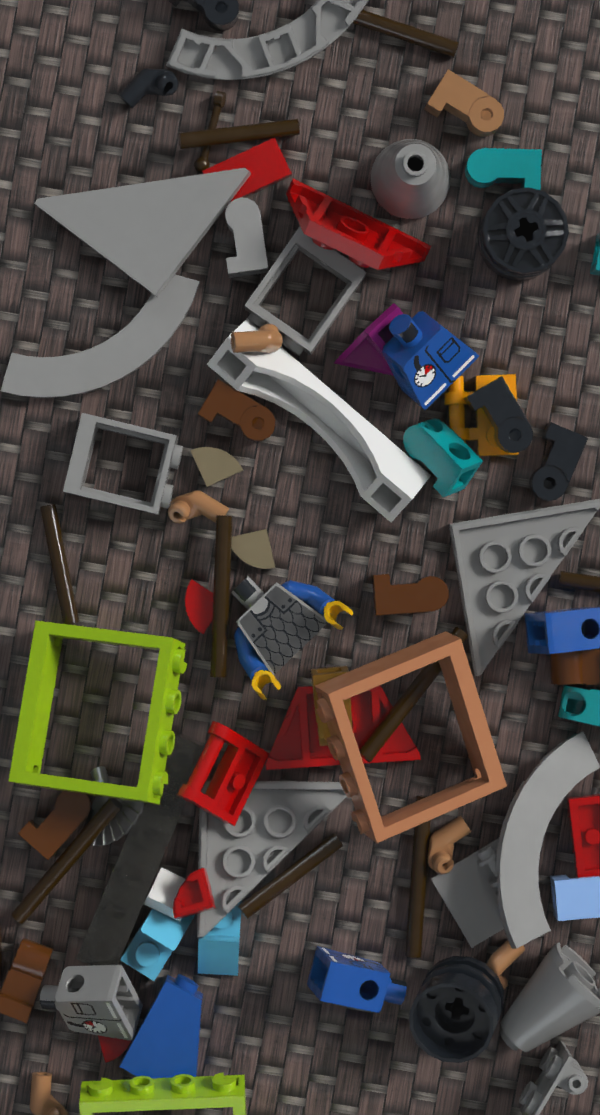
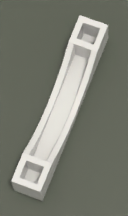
[207,318,431,522]

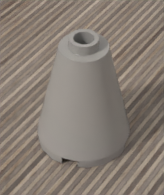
[371,139,451,219]
[500,943,600,1052]

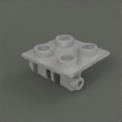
[431,838,504,948]
[519,1040,588,1115]

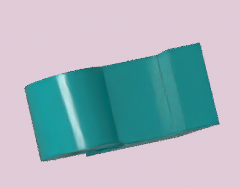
[464,148,542,190]
[403,418,483,497]
[558,685,600,726]

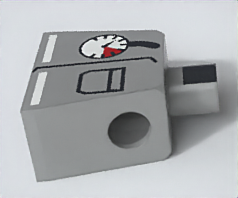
[40,965,143,1041]

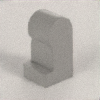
[225,197,268,278]

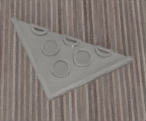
[34,168,251,297]
[448,499,600,676]
[197,781,347,938]

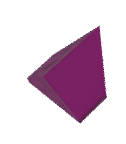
[334,303,403,376]

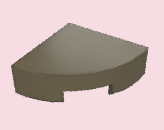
[190,447,243,487]
[231,529,276,569]

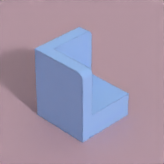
[550,874,600,921]

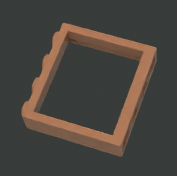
[315,631,507,843]

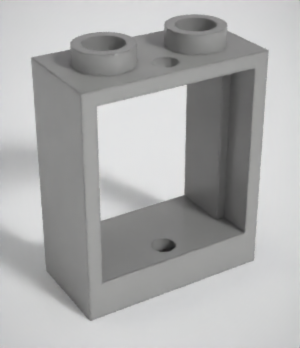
[244,227,367,356]
[63,413,183,515]

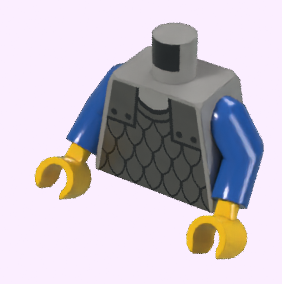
[231,576,353,700]

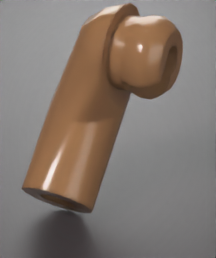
[231,324,283,353]
[168,490,230,524]
[427,815,471,874]
[487,940,525,990]
[30,1072,69,1115]

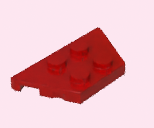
[286,178,431,270]
[265,685,421,770]

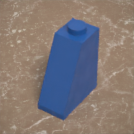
[119,974,203,1078]

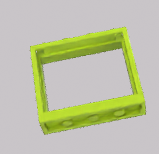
[8,620,187,805]
[79,1072,247,1115]

